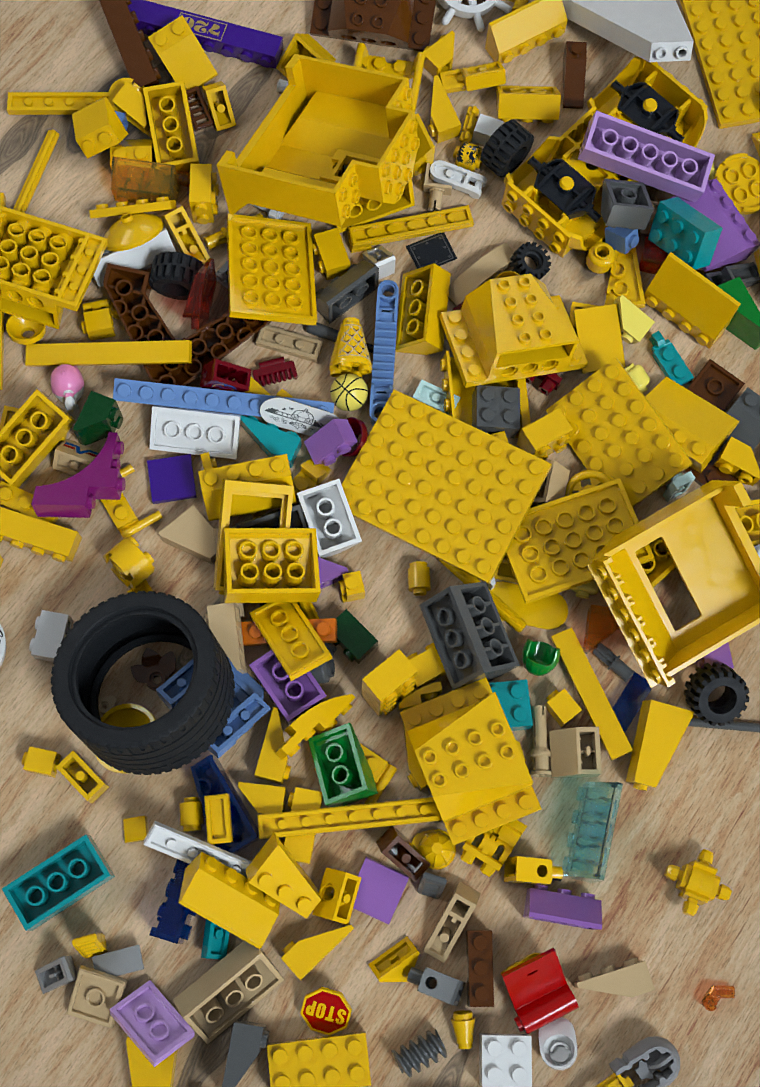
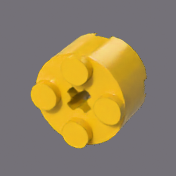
[103,536,155,590]

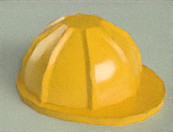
[412,829,456,870]

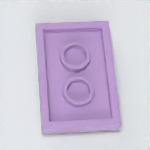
[109,980,195,1067]

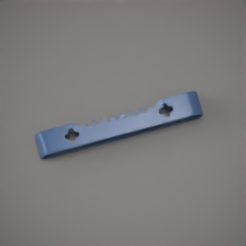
[369,280,399,426]

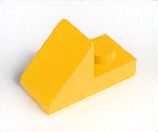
[292,458,332,497]

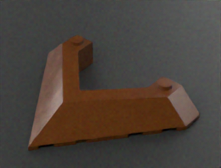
[103,263,271,386]

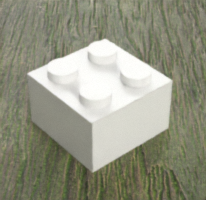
[479,1033,532,1087]

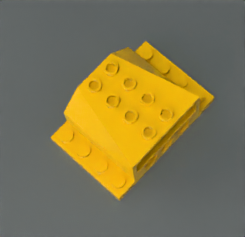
[0,206,108,329]
[439,274,588,388]
[400,677,542,846]

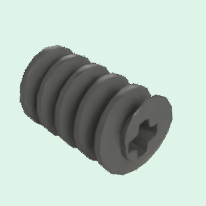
[391,1028,447,1077]

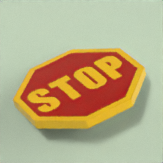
[300,987,352,1036]

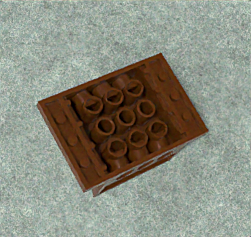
[310,0,436,52]

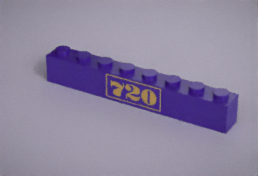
[129,0,283,69]

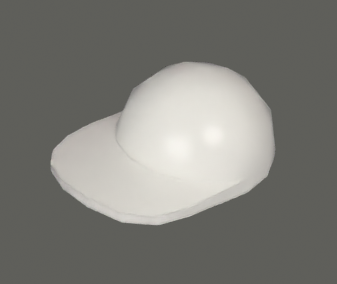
[538,1017,578,1071]

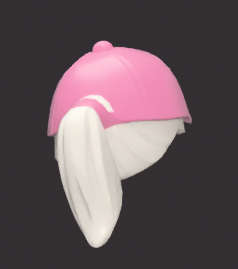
[51,364,84,420]

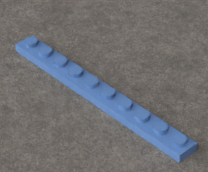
[113,378,334,417]

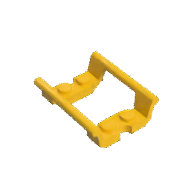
[353,43,425,111]

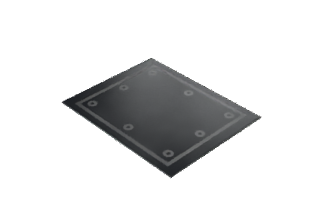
[406,232,457,269]

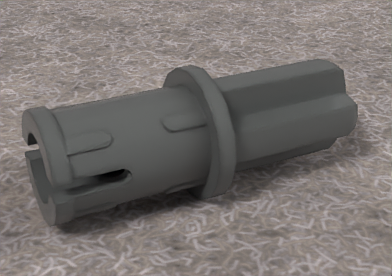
[593,643,635,682]

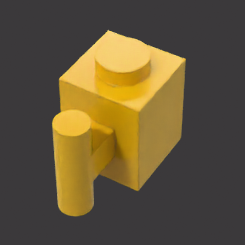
[81,299,116,341]

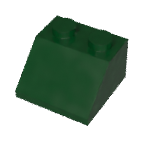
[73,391,123,446]

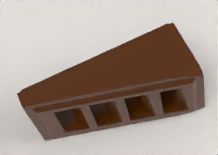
[186,86,214,132]

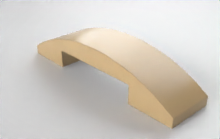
[448,243,515,308]

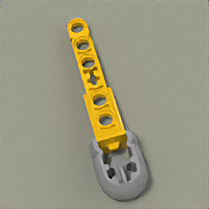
[595,1036,680,1087]

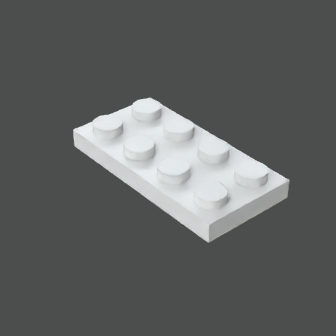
[150,405,241,459]

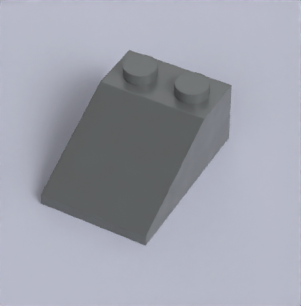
[718,387,760,453]
[222,1020,270,1087]

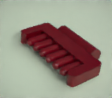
[252,356,298,387]

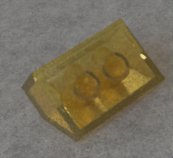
[111,157,180,205]

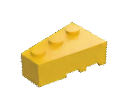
[245,832,321,919]

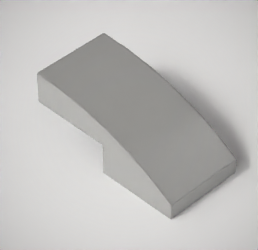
[92,945,144,976]

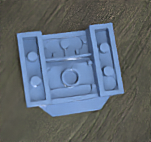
[156,657,271,758]

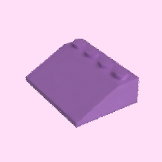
[669,179,760,272]

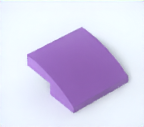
[353,856,409,924]

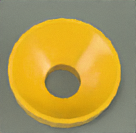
[6,315,46,345]

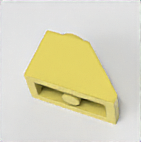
[614,295,655,344]

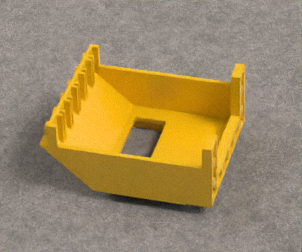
[587,480,760,688]

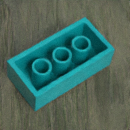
[2,834,115,931]

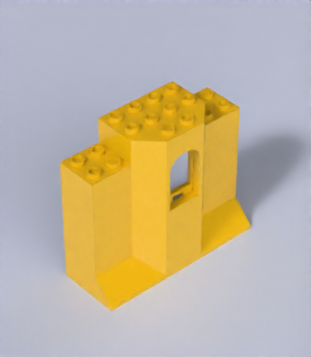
[217,54,420,227]

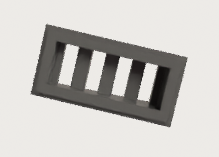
[417,872,447,899]

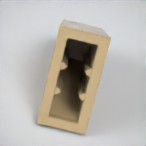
[158,505,216,564]

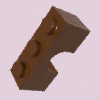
[466,930,494,1007]

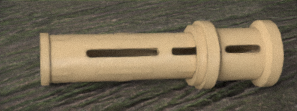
[530,705,552,777]

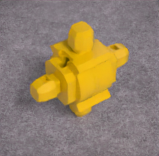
[664,849,732,917]

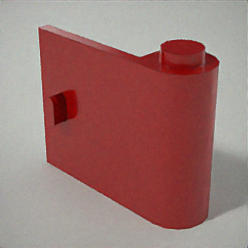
[501,948,579,1035]

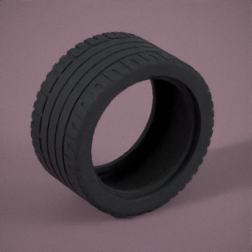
[51,591,235,775]

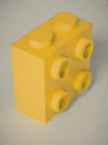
[189,164,219,224]

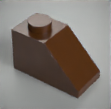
[376,826,431,882]

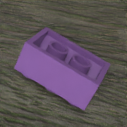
[249,650,327,725]
[523,884,602,930]

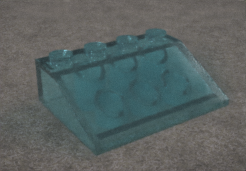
[562,782,623,883]

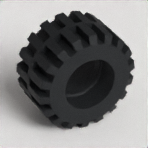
[480,119,534,178]
[149,252,207,300]
[684,662,750,726]

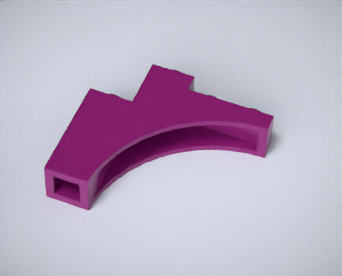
[31,432,126,518]

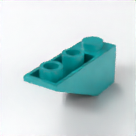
[240,415,302,468]

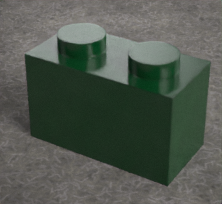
[333,609,378,664]

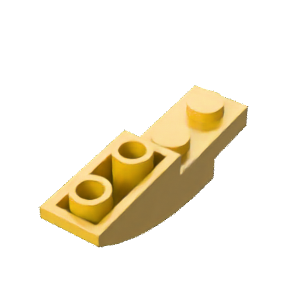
[275,694,355,760]

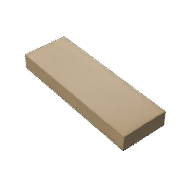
[255,325,323,363]

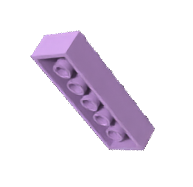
[578,111,715,202]

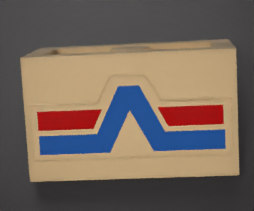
[52,439,100,475]

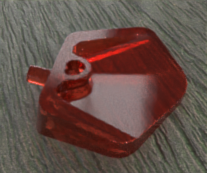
[183,258,217,330]

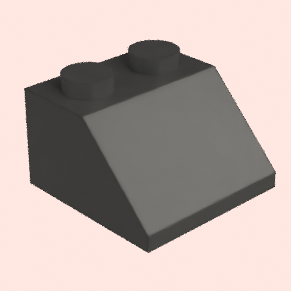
[601,179,654,230]

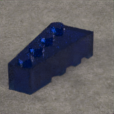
[149,859,197,944]

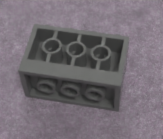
[419,581,520,690]

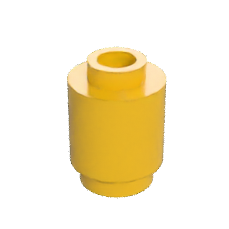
[407,561,431,596]
[179,797,204,832]

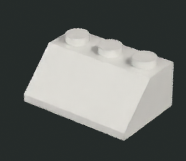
[297,479,362,559]

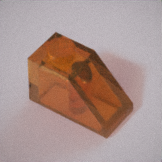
[583,604,619,654]

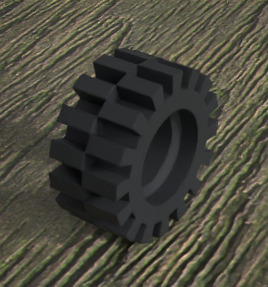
[510,242,551,280]

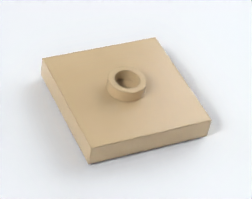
[66,965,127,1029]

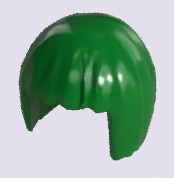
[522,639,560,676]

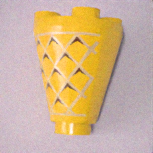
[329,317,372,377]

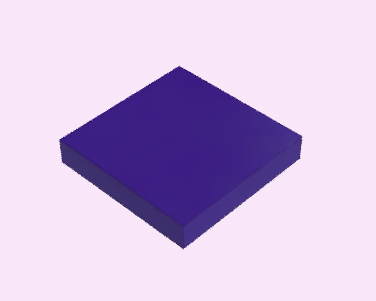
[147,454,197,504]

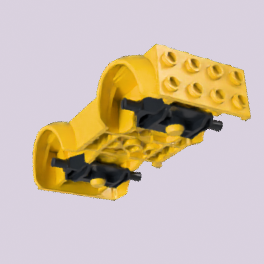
[501,56,708,258]

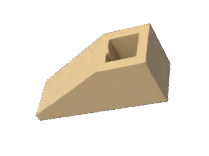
[573,957,655,997]

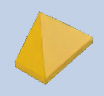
[368,936,420,982]

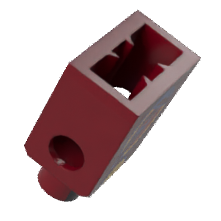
[200,359,251,392]

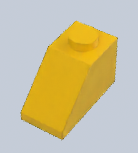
[112,81,150,132]
[202,81,236,131]
[238,782,286,815]

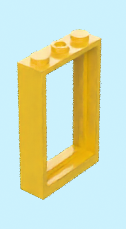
[213,479,294,595]

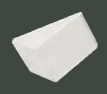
[362,245,396,280]

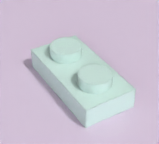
[412,380,461,414]
[663,471,695,502]

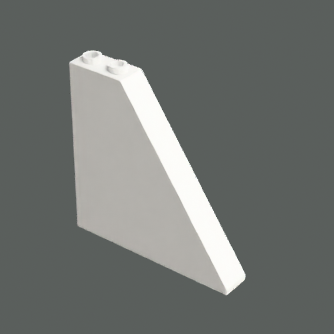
[562,0,693,62]

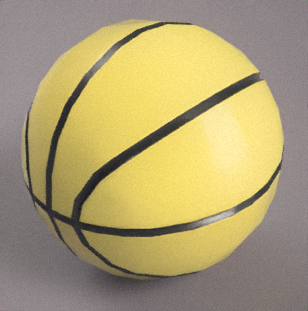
[330,373,368,411]

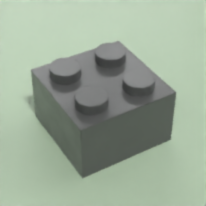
[472,385,520,438]

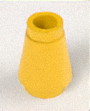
[451,1010,475,1049]

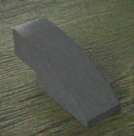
[704,262,760,288]

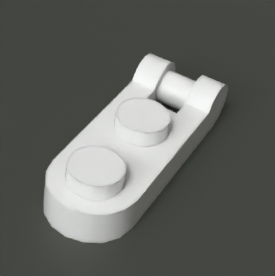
[429,160,487,199]

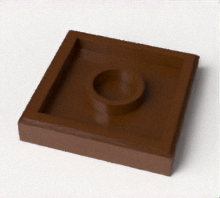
[687,359,745,411]

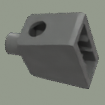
[407,967,465,1006]

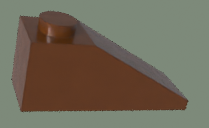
[563,41,587,109]

